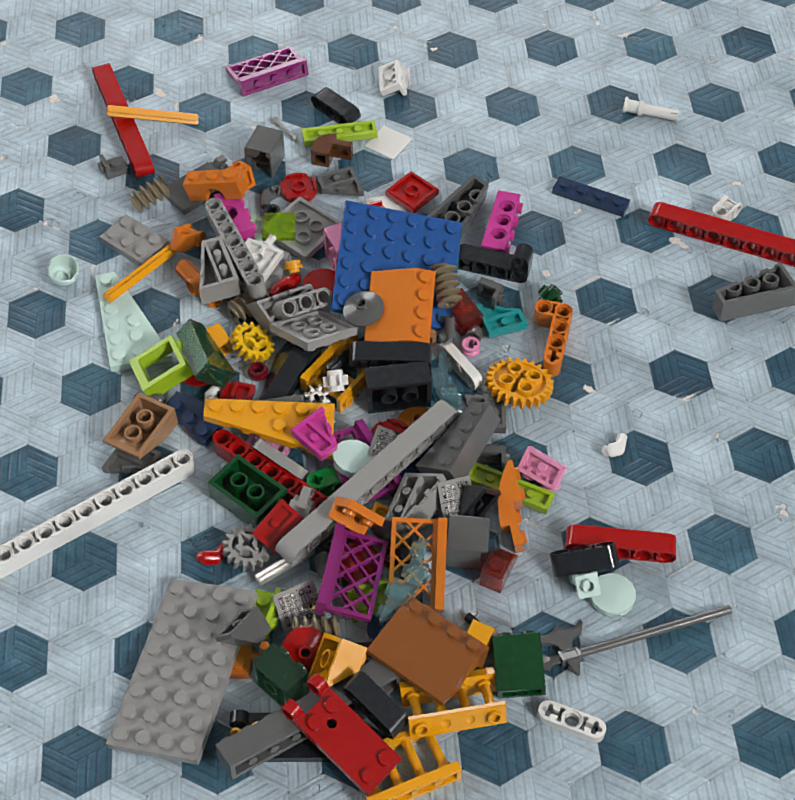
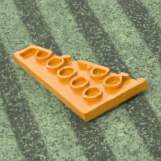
[203,398,335,461]

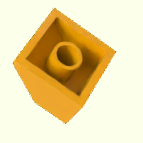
[308,632,367,687]

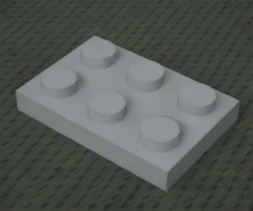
[99,214,170,266]

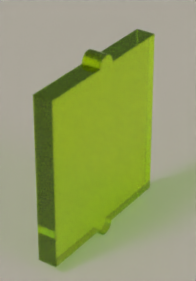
[262,212,296,242]

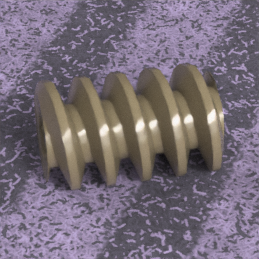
[127,175,170,213]
[431,263,462,309]
[227,292,270,325]
[292,614,340,637]

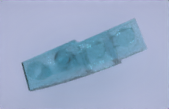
[431,351,462,415]
[376,537,429,626]

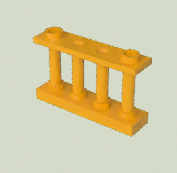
[300,328,365,413]
[399,667,507,739]
[365,730,462,800]

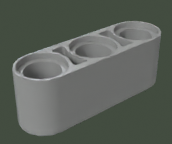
[272,288,332,319]

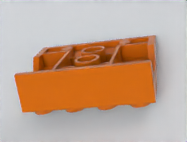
[364,268,436,344]

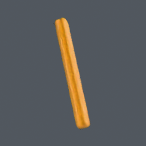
[106,105,199,125]
[103,244,176,303]

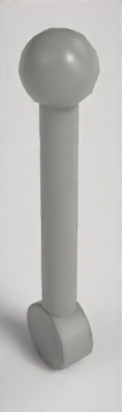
[272,117,297,141]

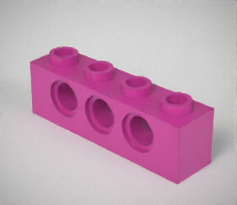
[481,190,523,254]

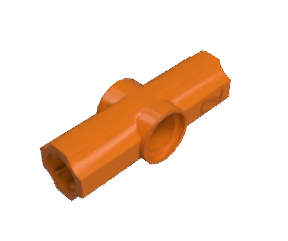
[175,259,224,309]

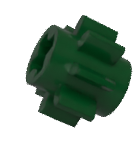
[538,284,563,303]

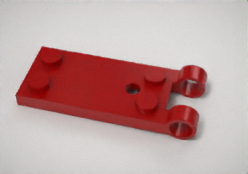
[280,673,402,797]

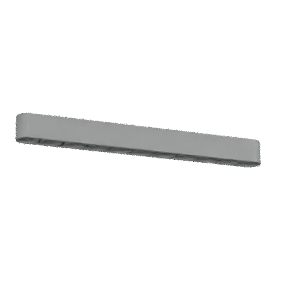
[275,400,460,566]

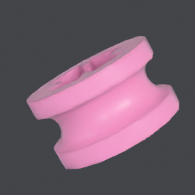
[461,336,480,357]

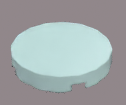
[332,440,374,478]
[590,573,636,617]

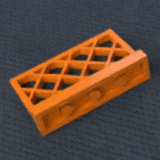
[388,517,448,614]

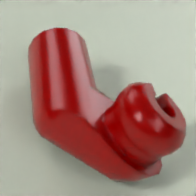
[268,276,296,296]
[196,542,225,565]

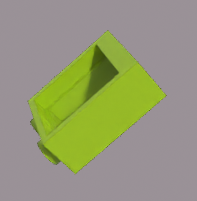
[129,335,195,396]

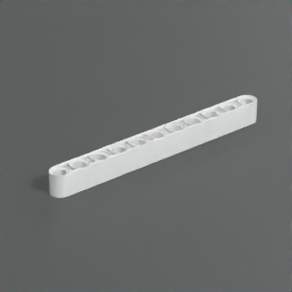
[0,449,195,579]

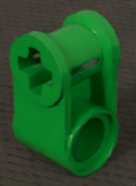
[307,465,347,497]

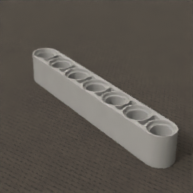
[205,198,267,300]

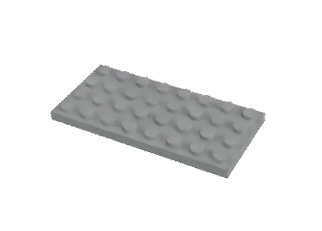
[106,578,258,765]

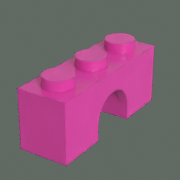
[214,193,257,242]

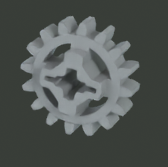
[222,524,271,572]

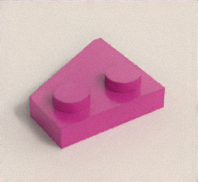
[291,406,338,462]

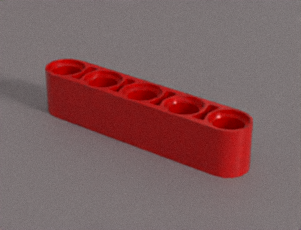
[565,525,677,563]

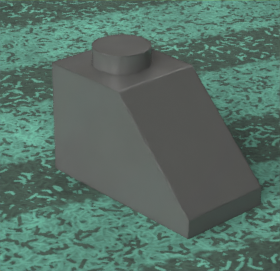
[215,606,272,647]

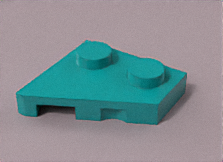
[476,304,528,338]

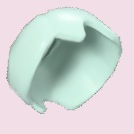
[48,254,79,286]

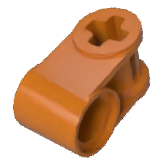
[170,223,206,252]

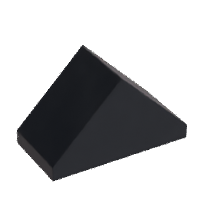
[458,485,501,517]

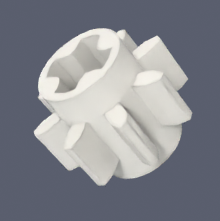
[323,369,349,392]
[304,384,330,403]

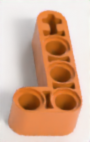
[533,300,573,377]

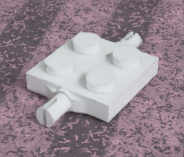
[238,234,284,286]

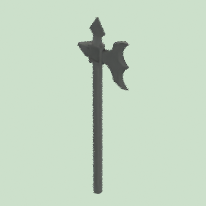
[541,605,732,676]

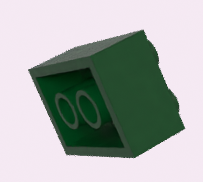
[207,454,289,529]

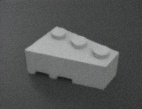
[199,236,241,305]
[245,284,321,337]
[385,473,447,541]

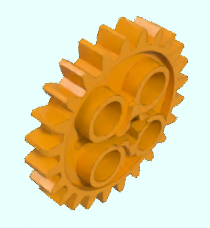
[485,357,554,410]

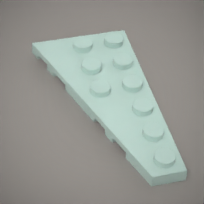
[95,272,173,372]

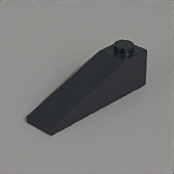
[259,341,321,400]

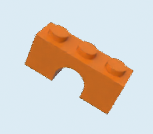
[183,168,248,201]

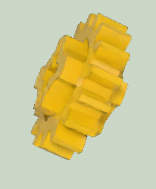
[230,322,275,363]

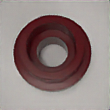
[248,361,269,381]

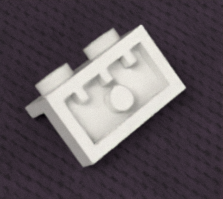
[378,59,408,96]

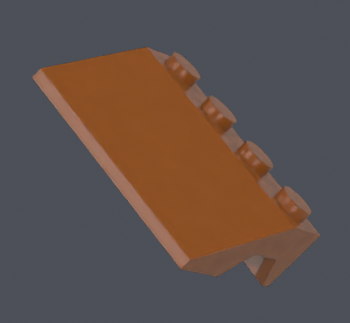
[366,597,489,706]

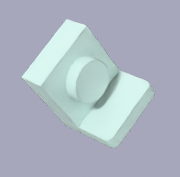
[568,571,601,599]

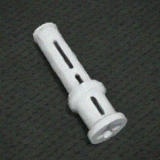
[622,97,679,122]

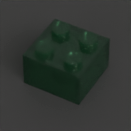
[252,643,309,707]

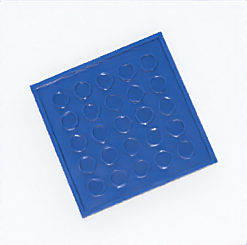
[330,200,462,331]

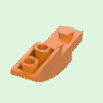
[498,460,527,553]

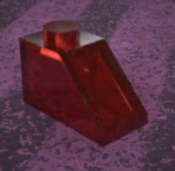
[452,288,483,337]
[480,547,518,593]

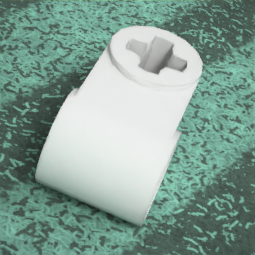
[710,195,743,221]

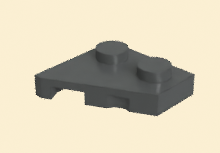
[316,166,364,197]

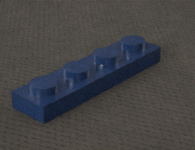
[552,176,630,217]

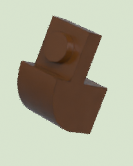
[311,133,353,167]

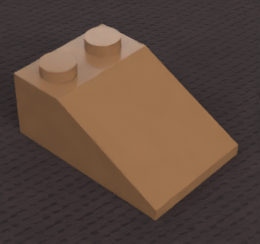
[103,392,178,459]

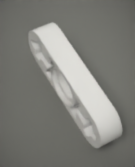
[440,342,484,390]
[537,700,606,743]

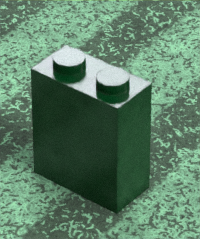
[493,630,546,699]

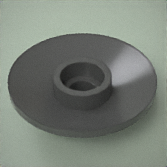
[343,291,384,327]
[370,518,414,547]

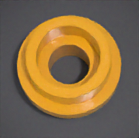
[283,260,303,274]

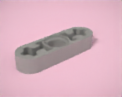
[252,438,309,480]

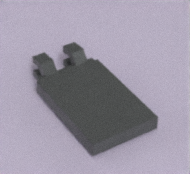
[163,154,228,215]

